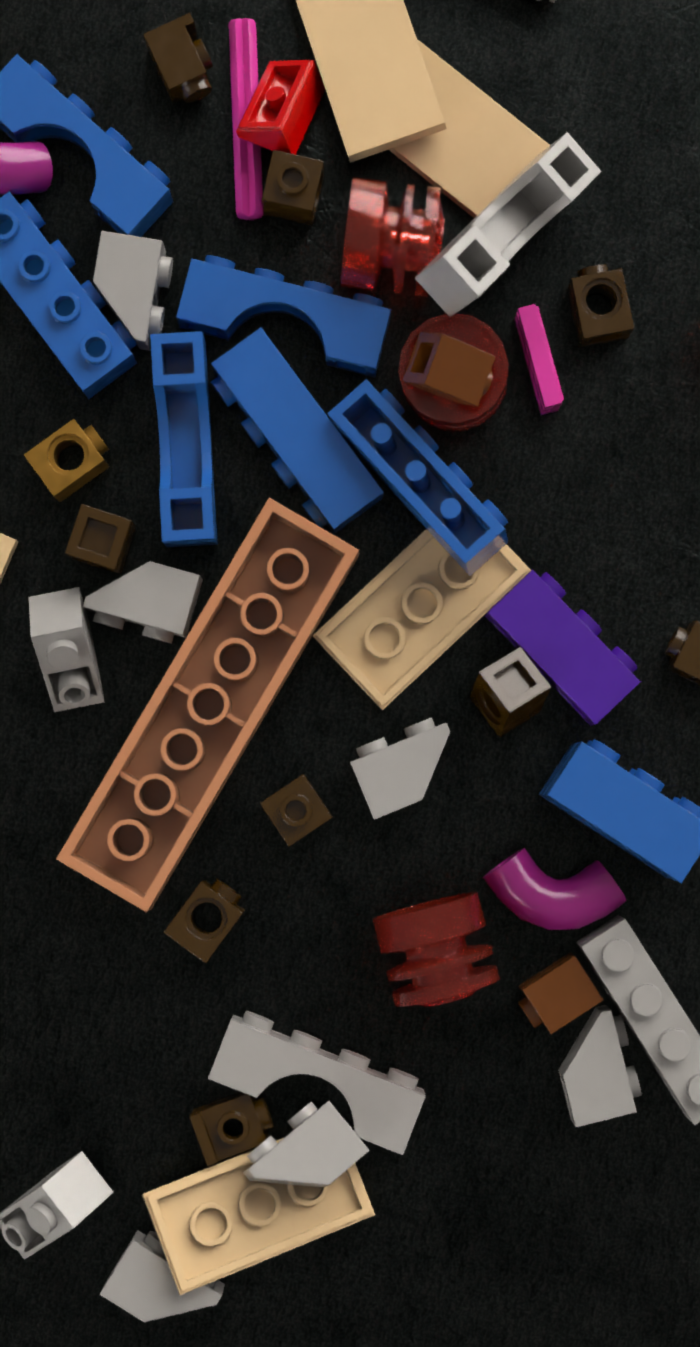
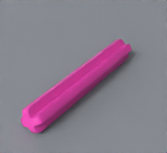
[229,18,264,220]

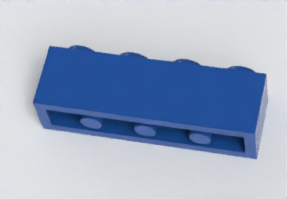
[210,327,384,534]

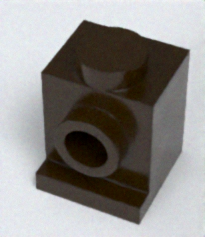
[143,13,213,104]
[190,1092,274,1166]

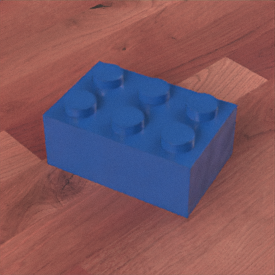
[539,739,700,883]

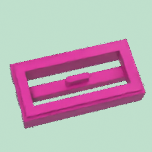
[514,304,564,415]

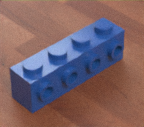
[0,191,137,399]
[328,379,508,576]

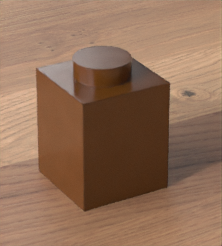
[402,332,496,406]
[518,952,603,1034]

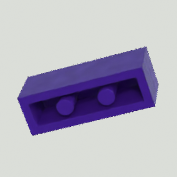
[485,570,640,726]

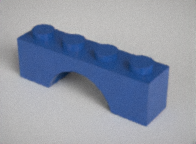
[0,54,173,237]
[176,255,391,378]
[150,331,218,548]

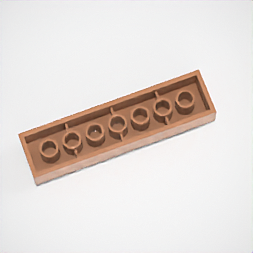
[56,498,359,912]

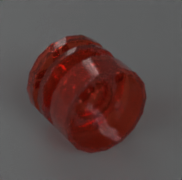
[341,177,445,297]
[398,314,509,432]
[373,892,500,1007]

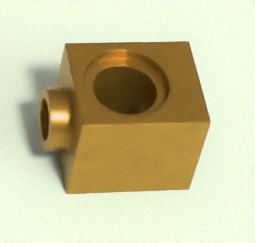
[24,419,109,502]

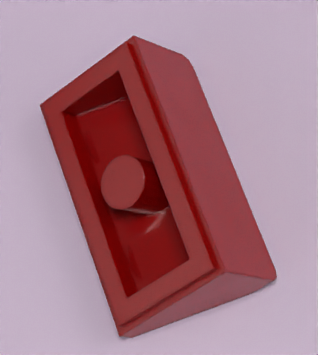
[236,60,325,155]

